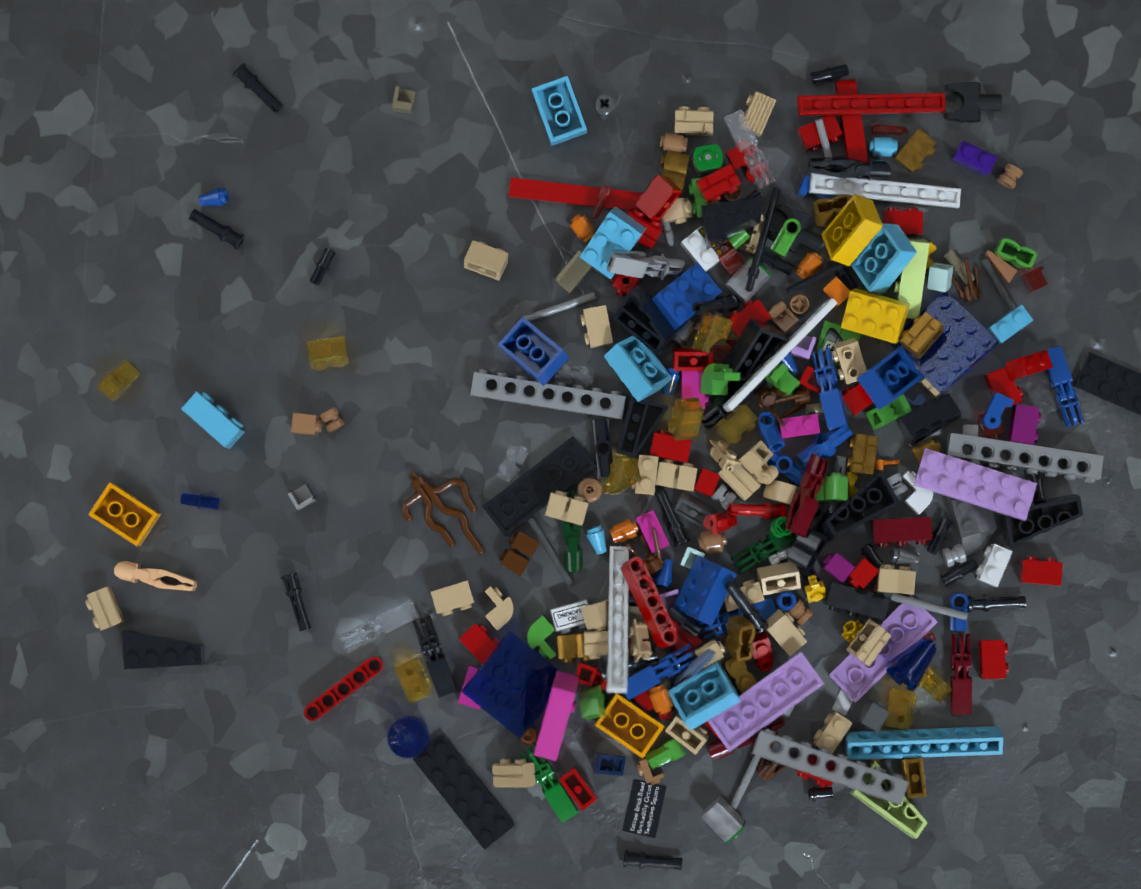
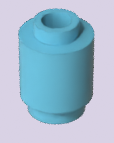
[869,137,898,157]

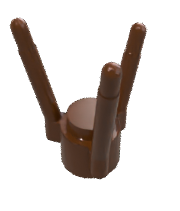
[952,257,980,302]
[755,387,787,427]
[774,387,810,419]
[626,528,664,573]
[756,732,798,782]

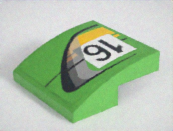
[815,320,861,367]

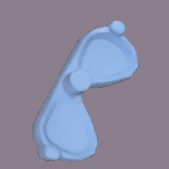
[905,394,927,406]

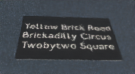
[623,779,666,838]

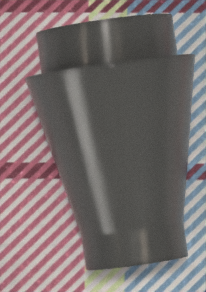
[671,319,695,348]
[889,546,919,565]

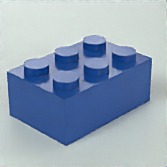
[652,262,722,331]
[497,317,569,386]
[857,345,924,410]
[674,555,737,626]

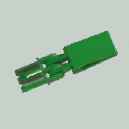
[520,744,578,823]

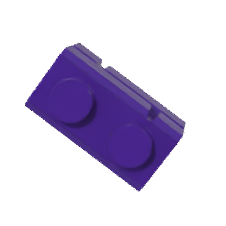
[951,140,997,177]

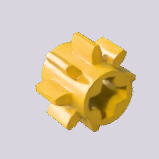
[841,620,864,644]

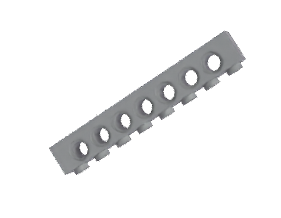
[470,369,626,420]
[945,433,1104,483]
[751,729,908,805]

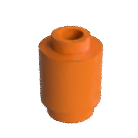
[569,214,596,243]
[796,252,823,279]
[609,519,639,544]
[649,684,673,714]

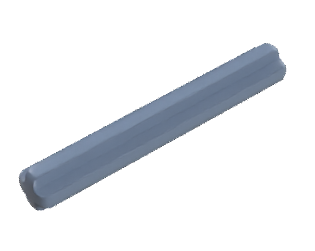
[671,648,715,688]

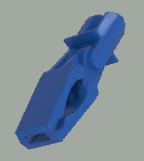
[1042,345,1084,428]
[812,347,848,430]
[696,597,777,640]
[624,643,697,700]

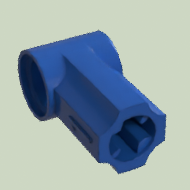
[757,412,785,452]
[949,592,969,631]

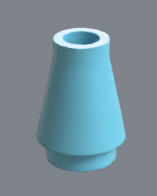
[586,525,607,555]

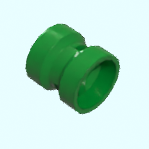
[770,517,791,538]

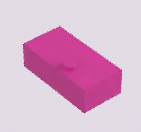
[534,671,579,761]

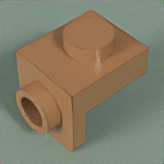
[768,301,800,335]
[637,757,665,785]

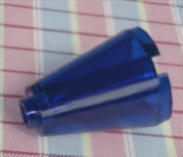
[885,638,937,691]

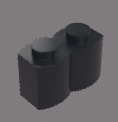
[786,527,827,572]

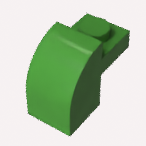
[765,363,800,397]
[700,364,740,395]
[865,394,912,430]
[527,615,557,659]
[579,685,609,720]

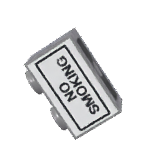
[550,599,589,634]

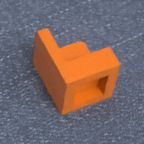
[823,276,850,308]

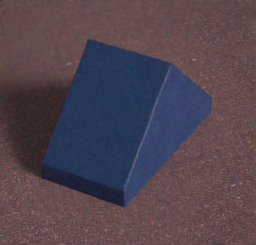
[593,752,626,776]

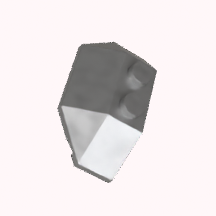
[946,496,997,556]

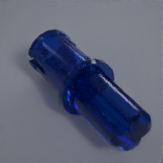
[180,493,220,510]

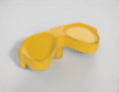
[926,242,936,269]
[846,472,859,498]

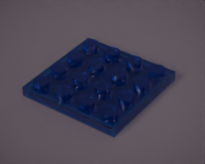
[889,292,999,395]
[461,631,559,739]

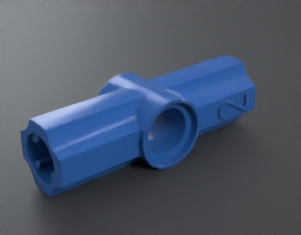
[797,426,852,468]
[764,442,805,486]

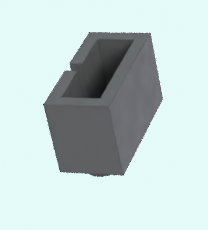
[857,700,890,732]

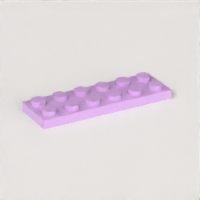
[913,448,1037,521]
[828,594,937,703]
[708,652,824,752]

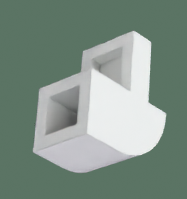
[902,471,933,515]

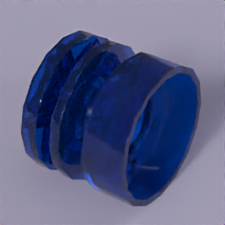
[387,715,429,758]

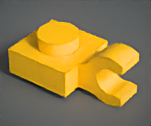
[804,575,827,603]

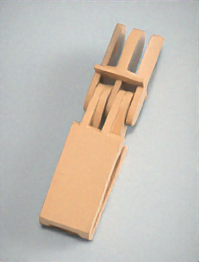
[114,561,197,591]

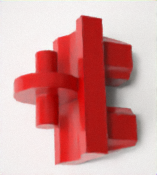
[703,510,738,534]

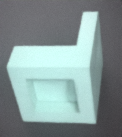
[927,262,953,292]
[680,547,705,569]

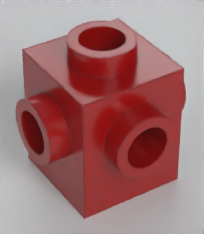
[611,274,640,297]

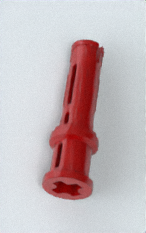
[727,502,787,519]

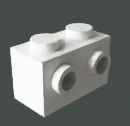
[976,544,1012,587]

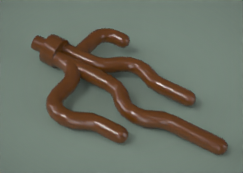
[401,471,485,554]

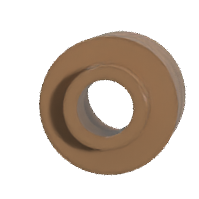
[660,132,688,153]

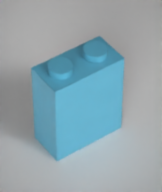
[985,305,1033,345]

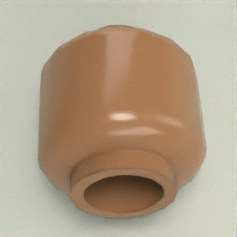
[577,478,602,503]
[697,530,727,556]

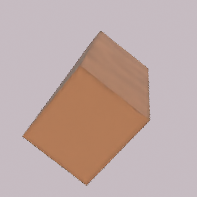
[984,250,1018,284]

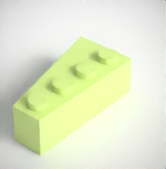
[894,237,929,319]
[850,761,928,839]

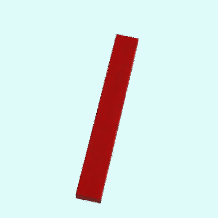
[797,93,946,116]
[509,177,642,211]

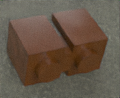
[500,531,540,576]

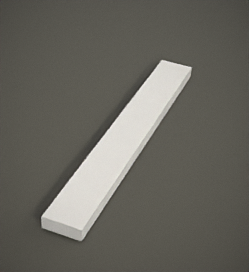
[809,173,961,208]
[723,298,837,412]
[607,546,629,693]

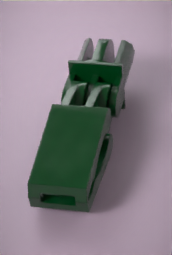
[563,491,583,573]
[730,525,796,574]

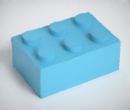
[531,76,587,146]
[580,206,647,279]
[851,223,917,293]
[604,336,673,402]
[181,391,245,449]
[668,662,741,730]

